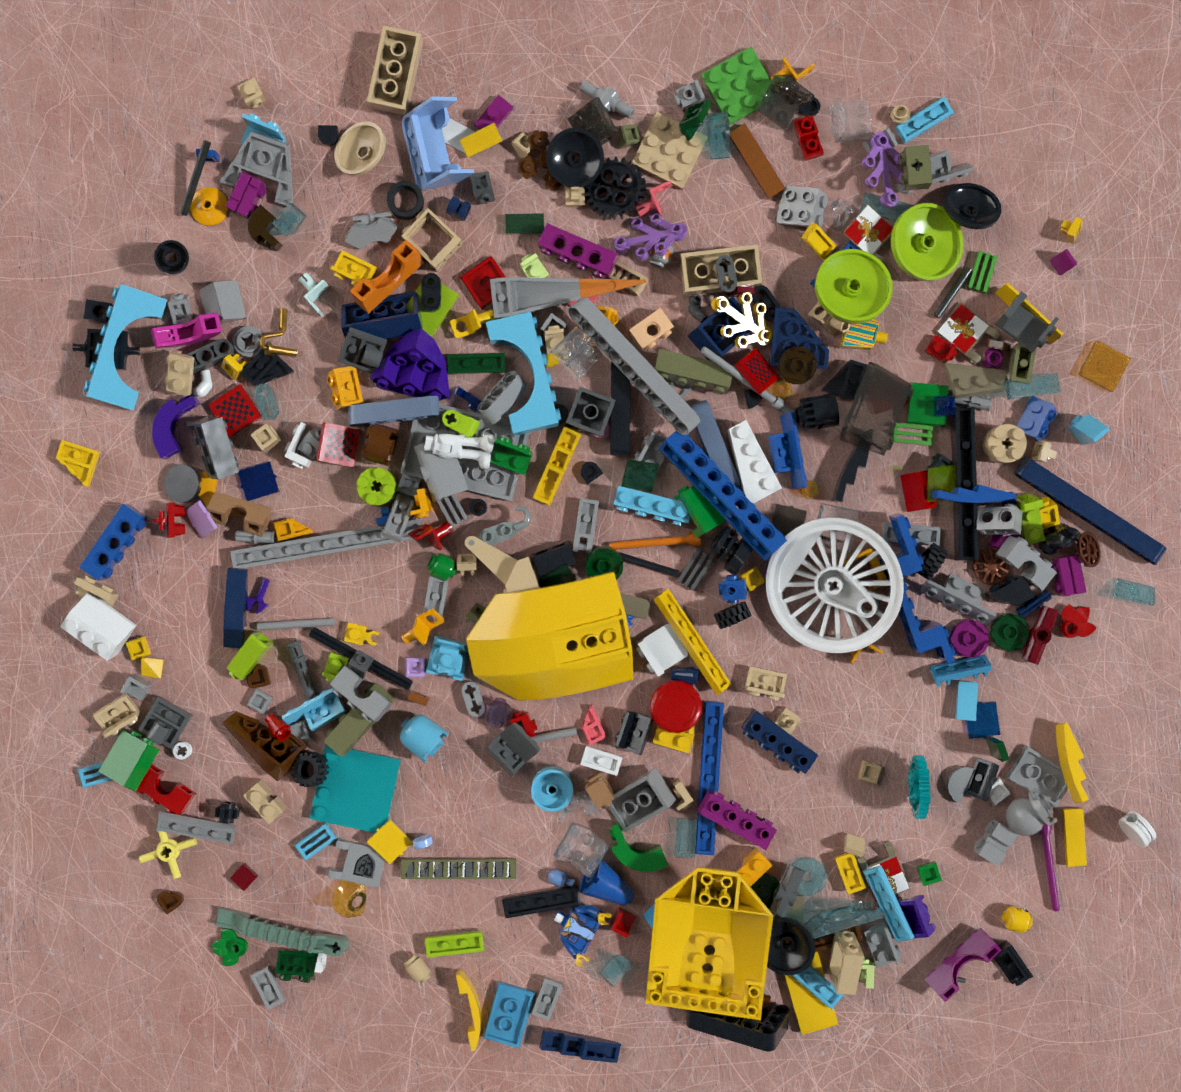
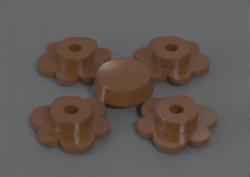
[518,130,575,190]

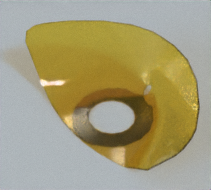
[332,880,367,918]

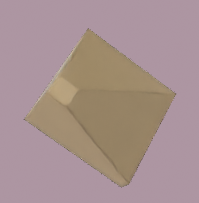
[511,132,533,159]

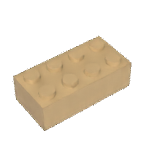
[367,25,423,116]
[679,245,762,296]

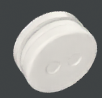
[1119,811,1157,848]

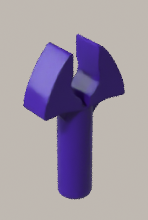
[247,578,270,614]

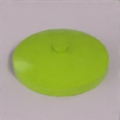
[891,203,964,281]
[815,249,893,324]

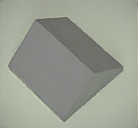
[200,281,247,325]

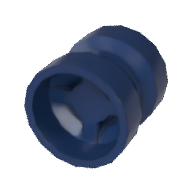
[446,196,471,221]

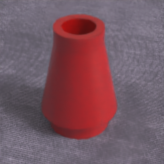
[265,713,291,741]

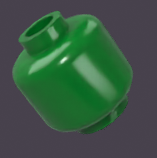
[427,553,457,581]

